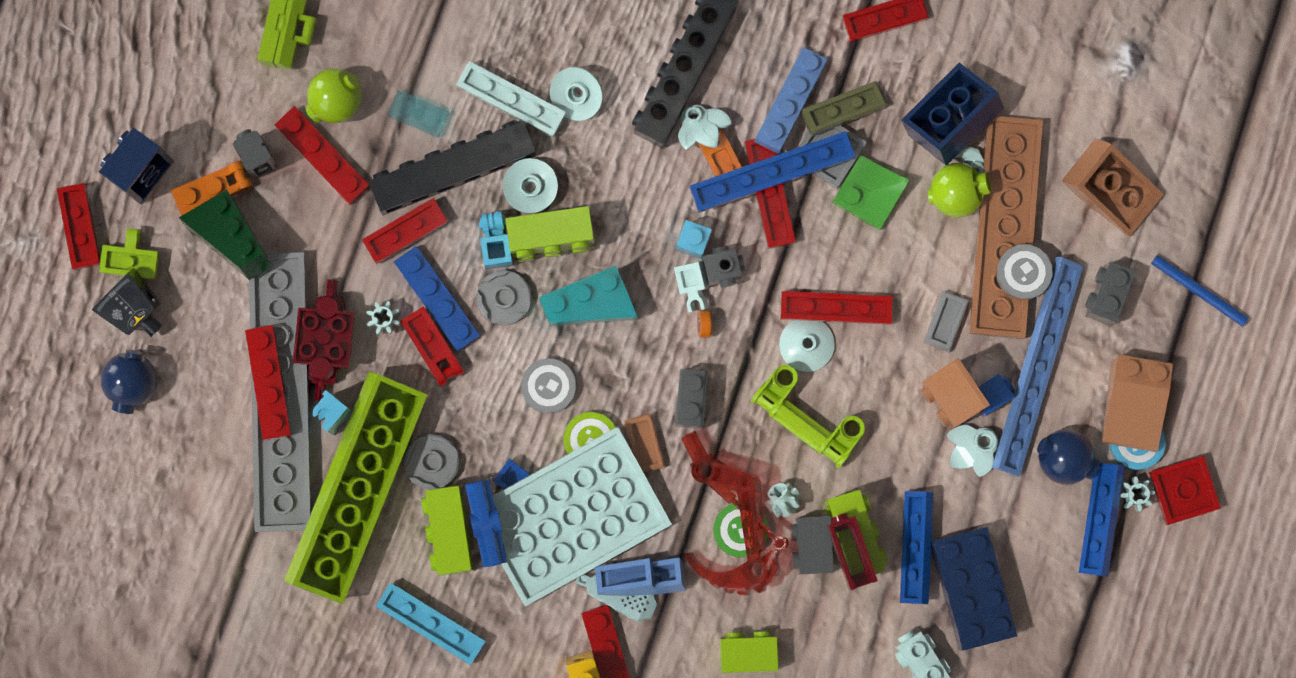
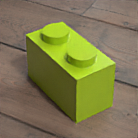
[720,631,778,673]

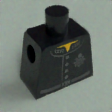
[91,268,163,337]

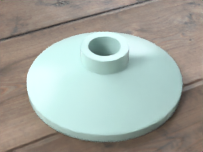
[550,67,603,121]
[503,158,558,213]
[779,320,835,372]

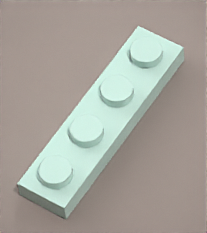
[456,61,566,138]

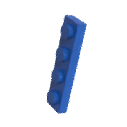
[394,246,480,352]
[1078,463,1125,577]
[900,491,934,604]

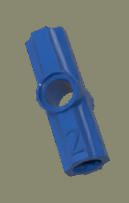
[465,479,507,568]

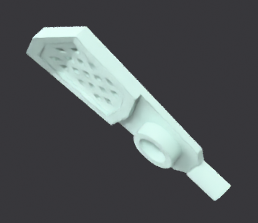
[575,574,657,622]

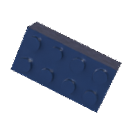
[931,527,1017,651]

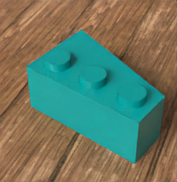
[539,266,637,326]

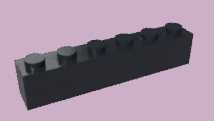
[368,120,536,216]

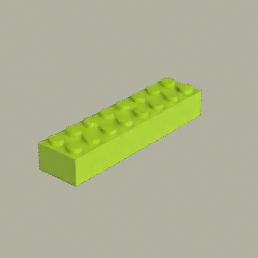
[284,372,428,604]

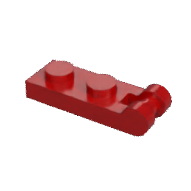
[400,306,464,387]

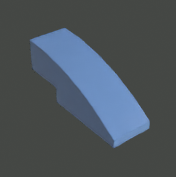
[595,558,686,596]

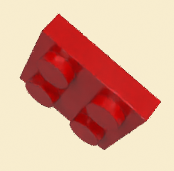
[1149,455,1221,525]

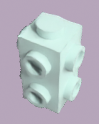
[894,630,952,678]

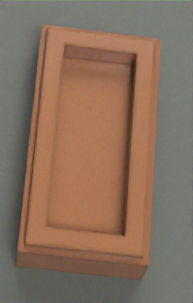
[624,414,665,473]

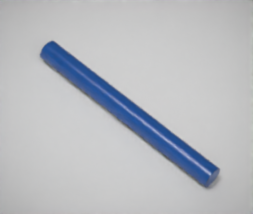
[1151,255,1248,327]

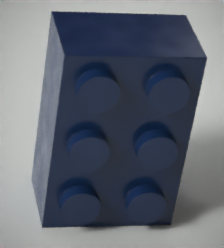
[901,63,1004,165]
[99,127,174,205]

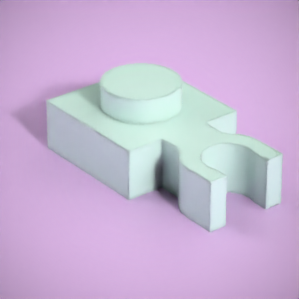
[674,261,709,312]

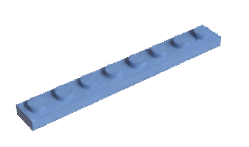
[992,257,1083,477]

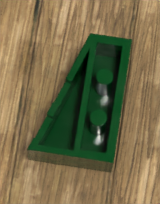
[179,189,273,280]

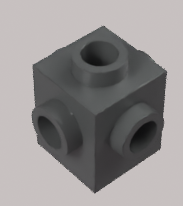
[702,246,745,288]

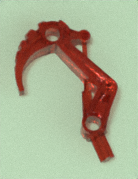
[681,431,789,596]

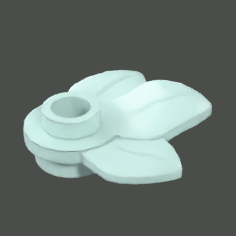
[678,105,732,150]
[947,425,999,477]

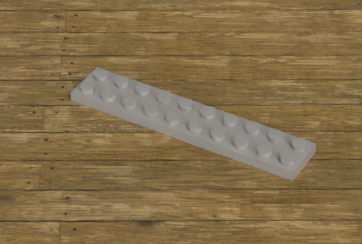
[249,252,312,532]

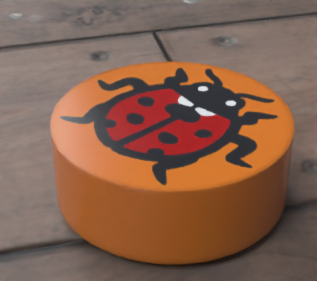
[697,310,712,338]

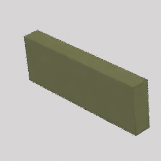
[800,81,887,136]

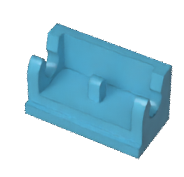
[313,390,352,435]

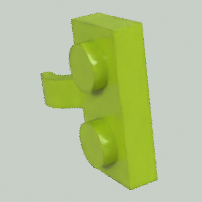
[99,228,160,280]

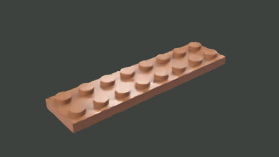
[969,116,1043,339]

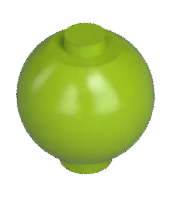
[306,68,362,124]
[927,163,992,218]

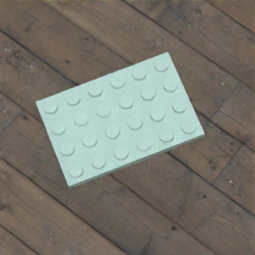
[492,426,672,607]

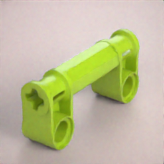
[750,365,865,469]

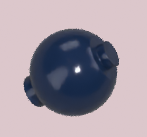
[100,350,157,414]
[1037,429,1100,485]

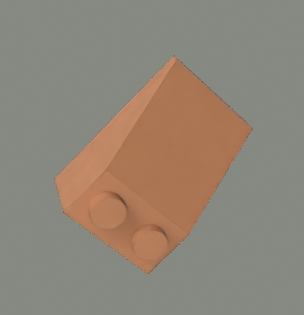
[1062,138,1164,237]
[1101,354,1173,452]
[921,358,990,430]

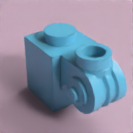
[479,211,513,270]

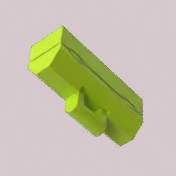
[257,0,317,70]

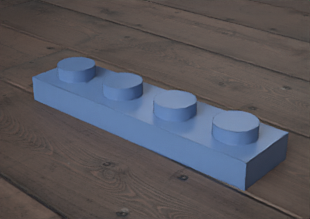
[754,47,827,154]

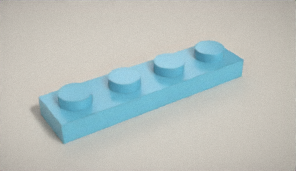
[375,582,486,665]

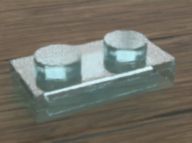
[387,90,449,138]

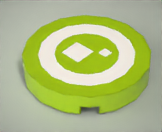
[563,412,615,454]

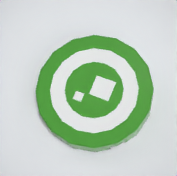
[713,502,769,558]

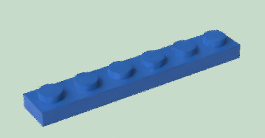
[689,131,855,213]

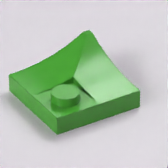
[832,155,909,231]

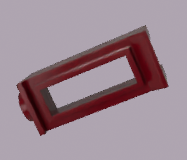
[826,513,878,591]

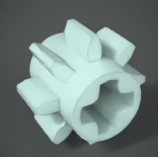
[366,301,400,335]
[1120,477,1155,512]
[765,482,801,517]

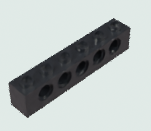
[632,0,739,149]

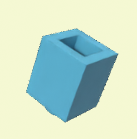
[676,220,712,259]

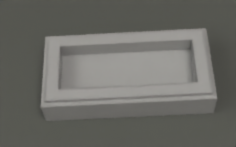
[923,291,969,353]

